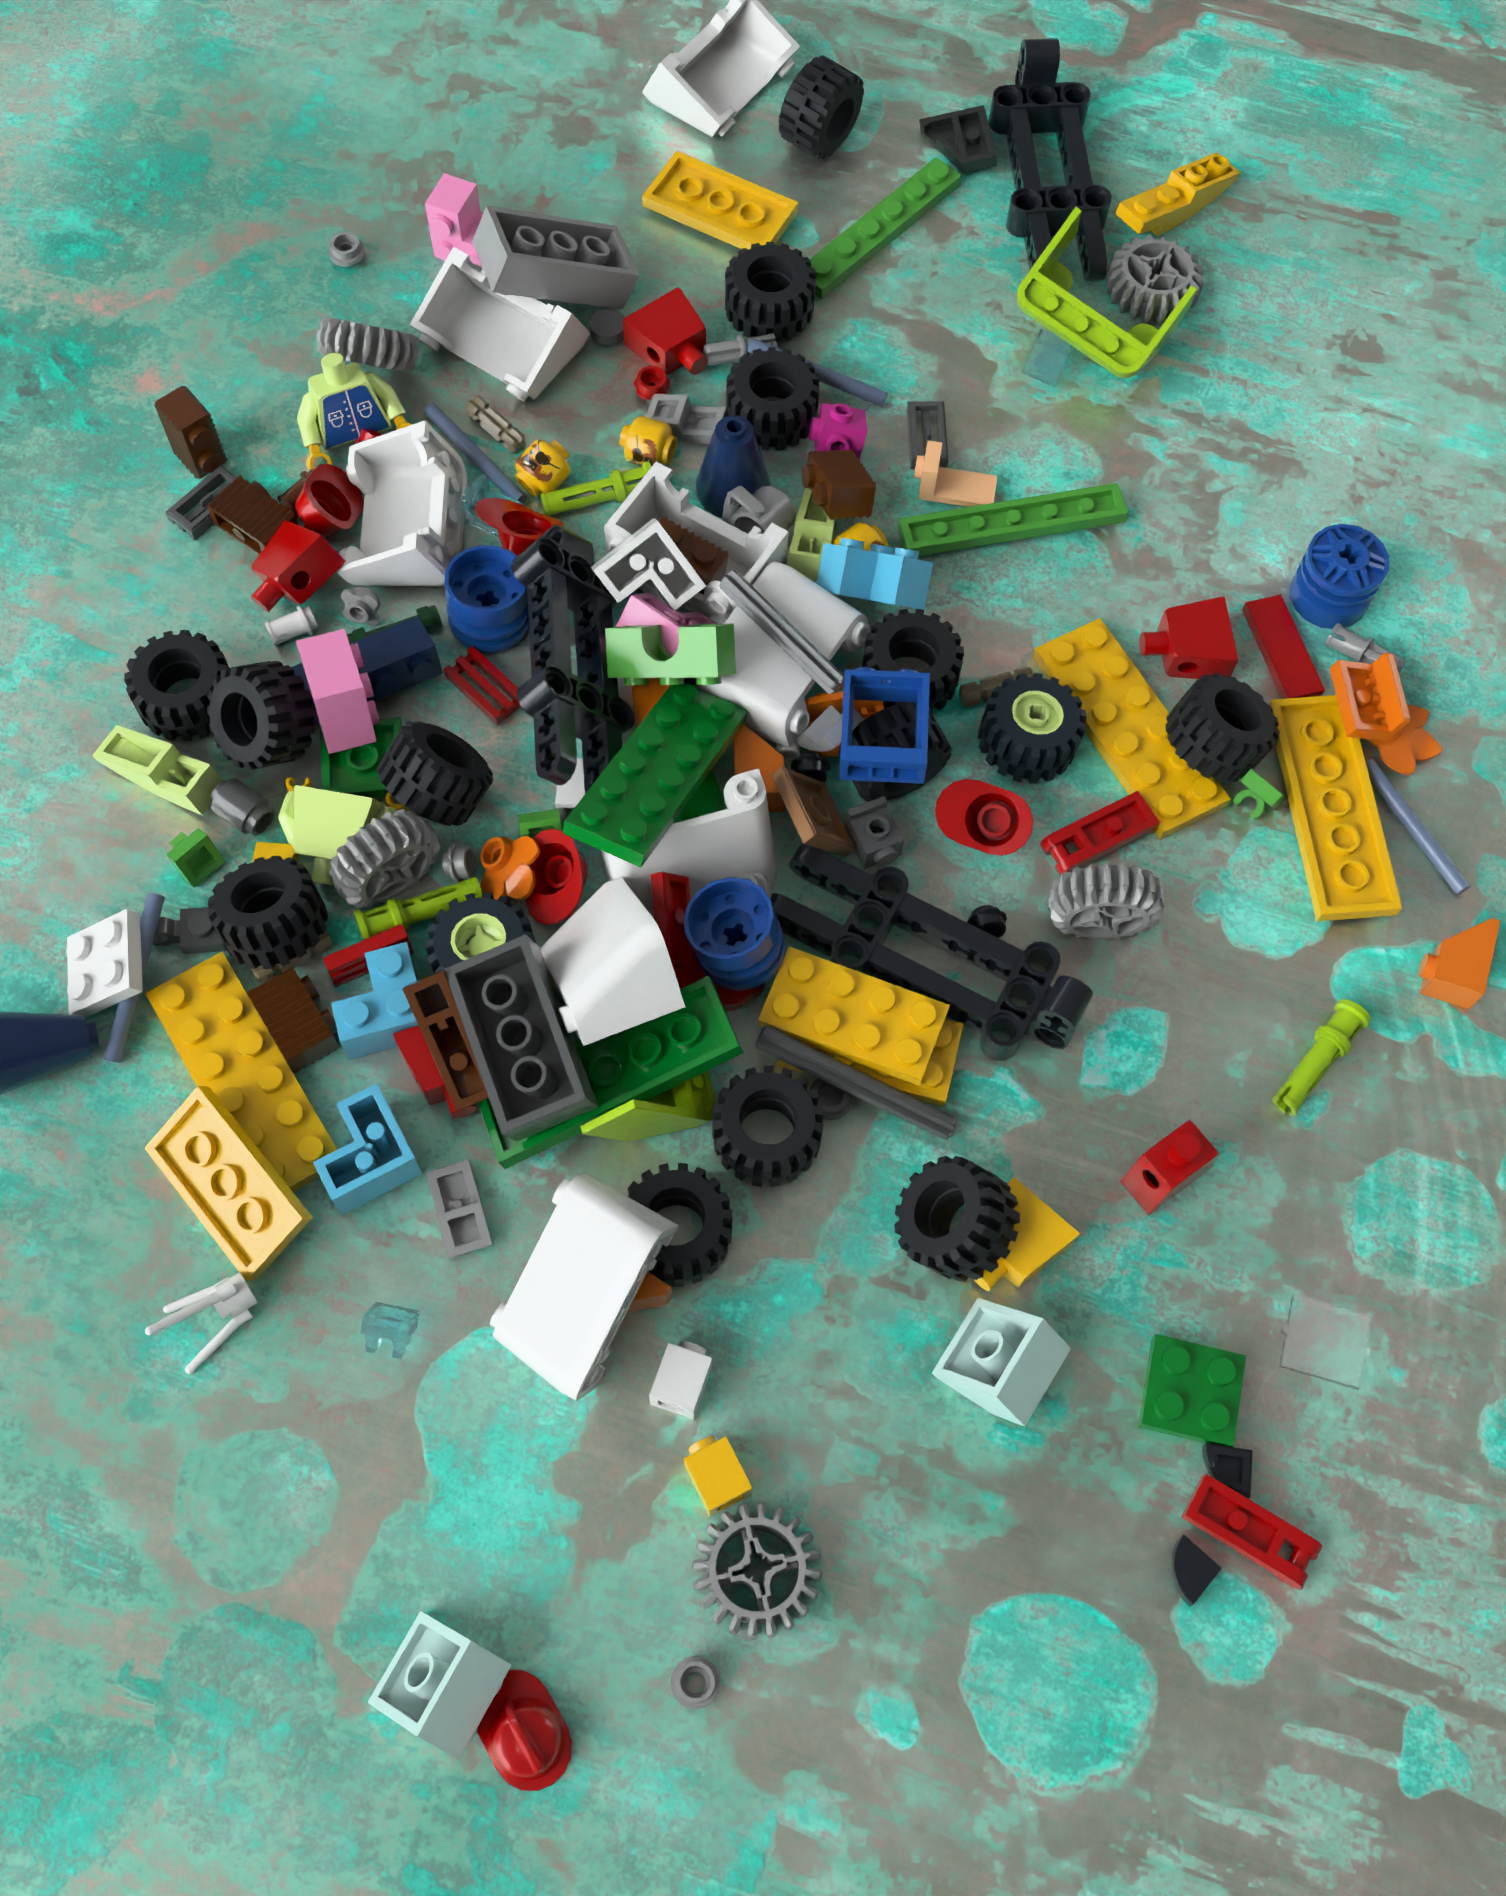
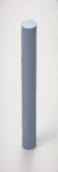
[747,338,888,407]
[424,402,527,505]
[1366,759,1471,895]
[104,893,165,1063]

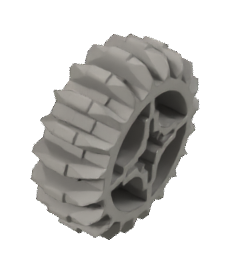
[1106,234,1204,325]
[316,317,419,372]
[329,809,441,909]
[1048,862,1164,940]
[692,1502,822,1640]

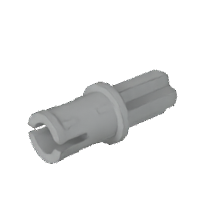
[703,333,777,366]
[1325,623,1405,673]

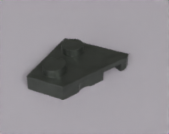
[919,105,997,173]

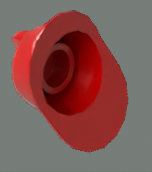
[295,464,364,537]
[475,498,564,556]
[935,779,1033,856]
[526,829,588,925]
[477,1670,572,1791]

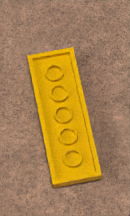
[1032,618,1231,840]
[1269,695,1403,922]
[145,951,337,1192]

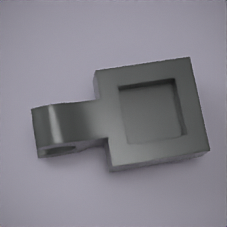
[153,907,226,954]

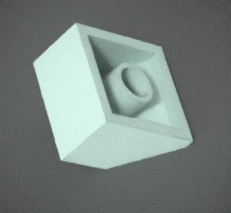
[932,1298,1071,1427]
[368,1611,512,1759]

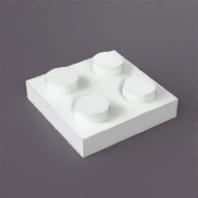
[66,909,143,1018]

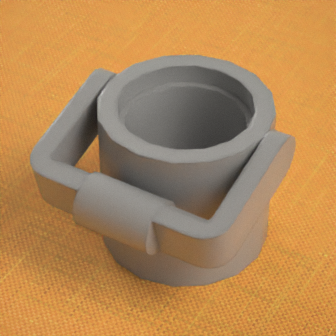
[722,486,796,534]

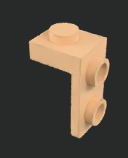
[914,440,997,507]

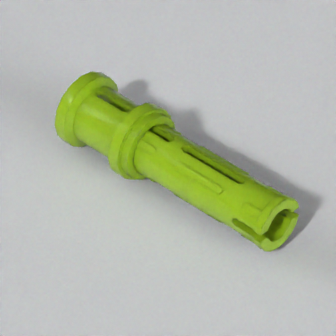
[540,461,651,516]
[353,876,483,940]
[1272,999,1372,1116]

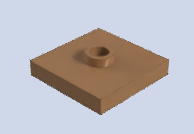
[771,767,856,857]

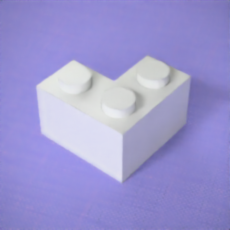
[591,518,706,611]

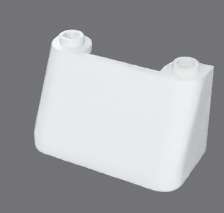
[642,0,800,138]
[410,247,591,402]
[337,420,467,586]
[698,561,871,748]
[600,768,777,918]
[540,877,685,1046]
[490,1173,679,1401]

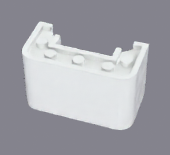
[604,461,789,624]

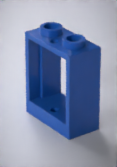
[839,667,930,784]

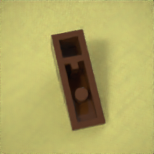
[402,966,489,1111]

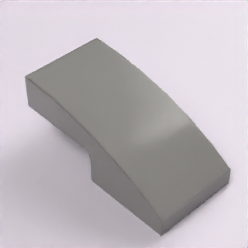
[646,394,728,445]
[795,705,864,752]
[426,1160,493,1258]

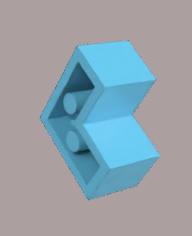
[817,538,933,610]
[331,942,418,1060]
[313,1083,422,1216]

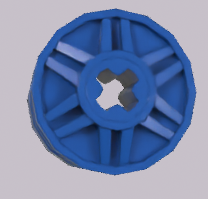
[1290,524,1389,629]
[444,545,529,653]
[683,877,786,991]

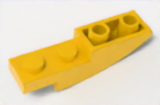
[1115,152,1241,236]

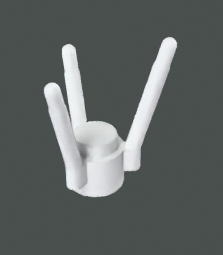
[145,1272,258,1374]

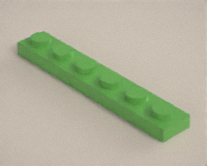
[809,157,962,300]
[898,483,1128,556]

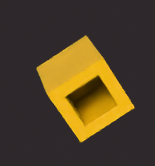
[684,1435,752,1517]

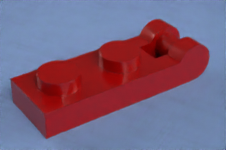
[1040,791,1160,876]
[1181,1474,1322,1590]

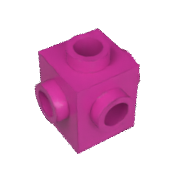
[809,403,868,460]

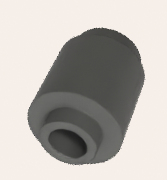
[211,778,275,836]

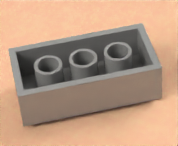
[472,205,639,309]

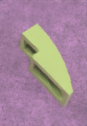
[787,488,838,583]
[92,725,223,815]

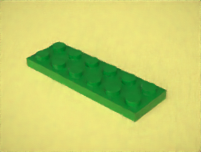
[563,683,748,868]
[478,975,744,1169]

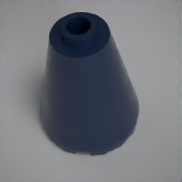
[696,415,771,518]
[0,1012,100,1095]

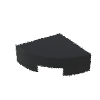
[1202,1443,1253,1499]
[1172,1534,1222,1606]

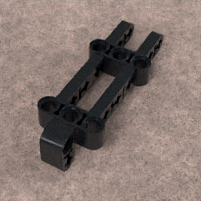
[988,38,1112,281]
[511,525,635,794]
[770,844,1093,1061]

